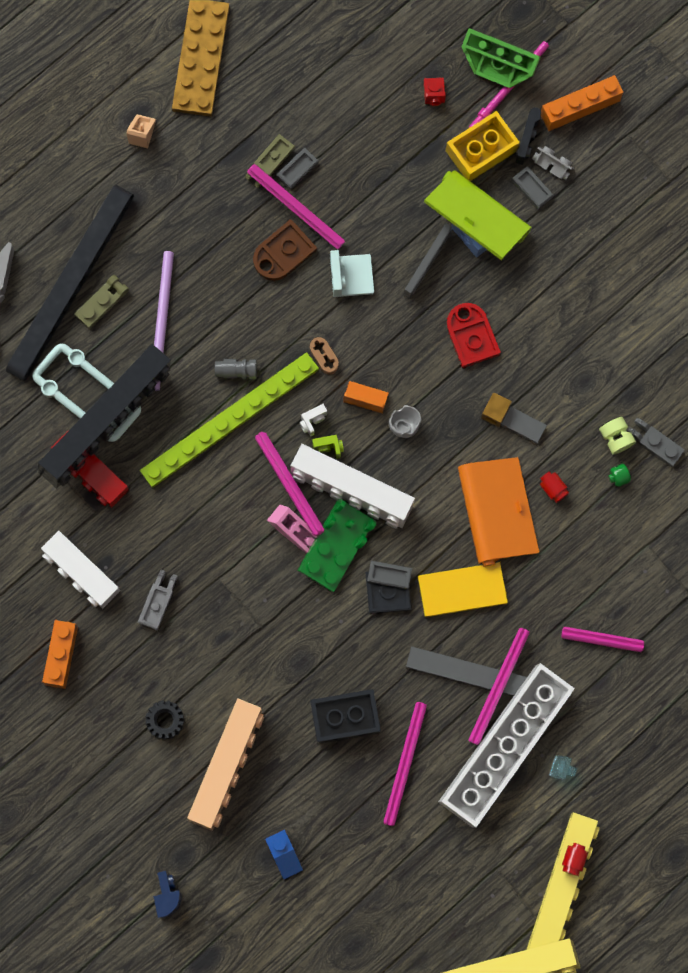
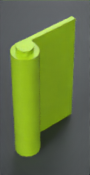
[424,170,532,260]

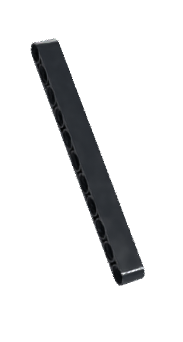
[6,185,134,381]

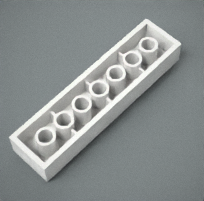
[438,663,574,828]

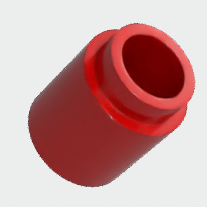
[539,471,569,503]
[562,843,588,877]

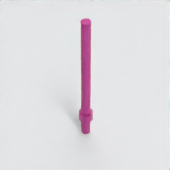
[469,41,549,128]

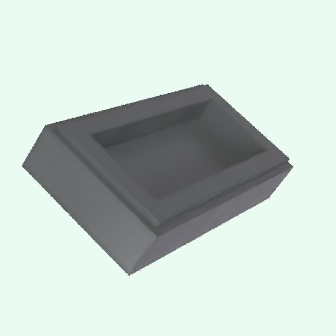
[276,148,319,190]
[512,166,554,209]
[500,406,547,444]
[367,561,412,590]

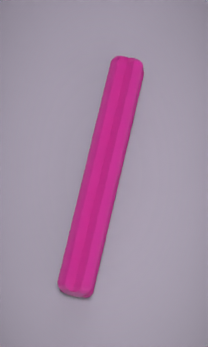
[561,627,644,652]

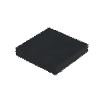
[365,572,411,614]

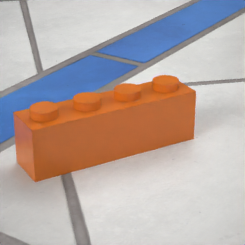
[541,75,623,132]

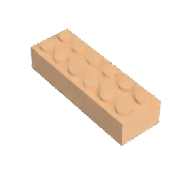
[187,698,264,831]

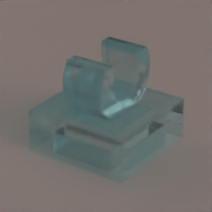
[549,755,577,779]

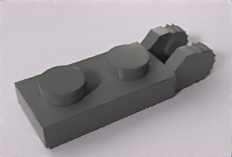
[627,418,685,467]

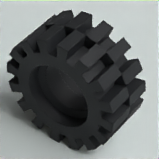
[145,700,185,740]

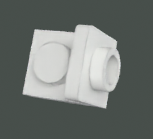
[299,404,327,437]

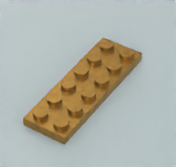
[172,0,230,117]

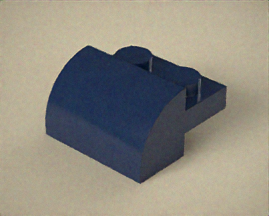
[153,871,182,919]

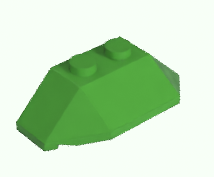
[462,28,541,88]

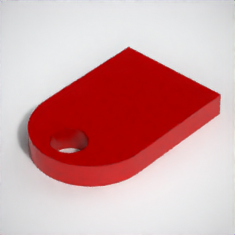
[447,303,501,368]

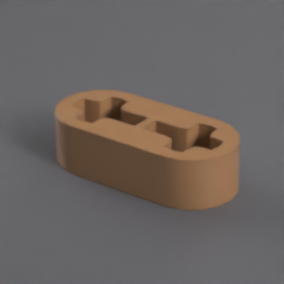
[310,337,339,375]

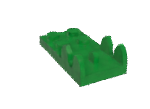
[297,499,377,592]

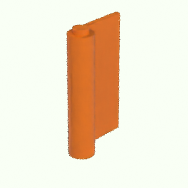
[458,457,539,567]

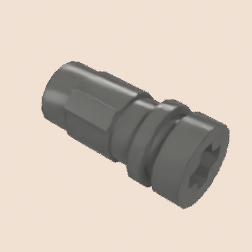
[215,359,257,380]

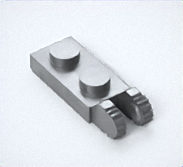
[138,570,178,631]

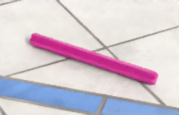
[247,164,345,249]
[255,432,324,536]
[469,628,529,745]
[384,702,427,826]

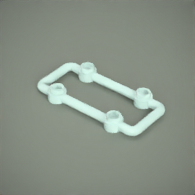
[32,344,141,442]

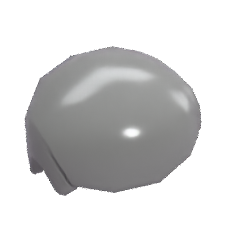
[389,405,421,438]

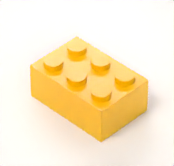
[446,111,520,181]

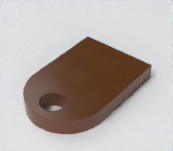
[253,219,317,281]

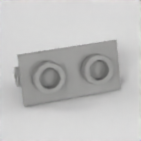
[532,146,574,180]

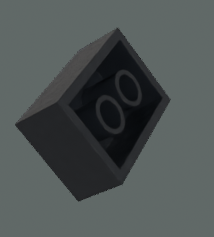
[310,689,381,744]

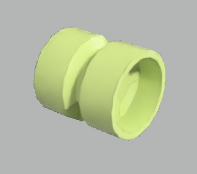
[599,417,636,455]

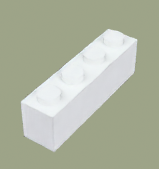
[41,531,120,609]

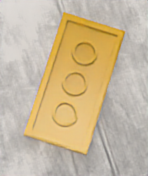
[418,562,508,617]

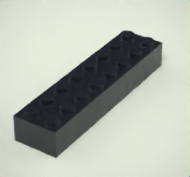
[38,344,171,489]

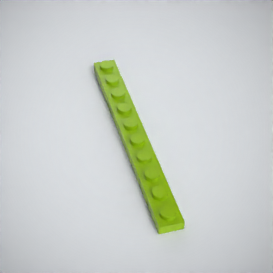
[140,352,319,488]

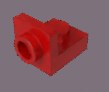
[423,78,446,106]

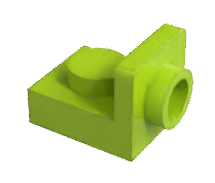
[312,435,344,459]

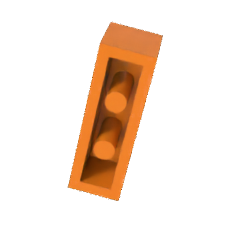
[42,620,78,689]

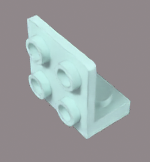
[330,250,374,297]

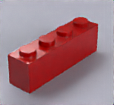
[51,430,129,508]

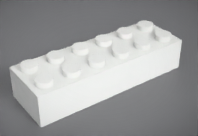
[291,444,415,529]

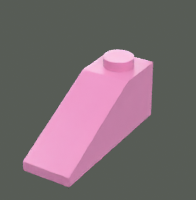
[267,505,317,554]

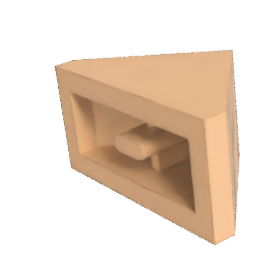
[126,114,156,148]

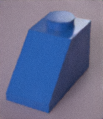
[265,830,303,879]

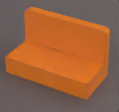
[343,381,389,414]

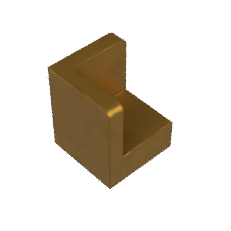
[481,393,512,427]

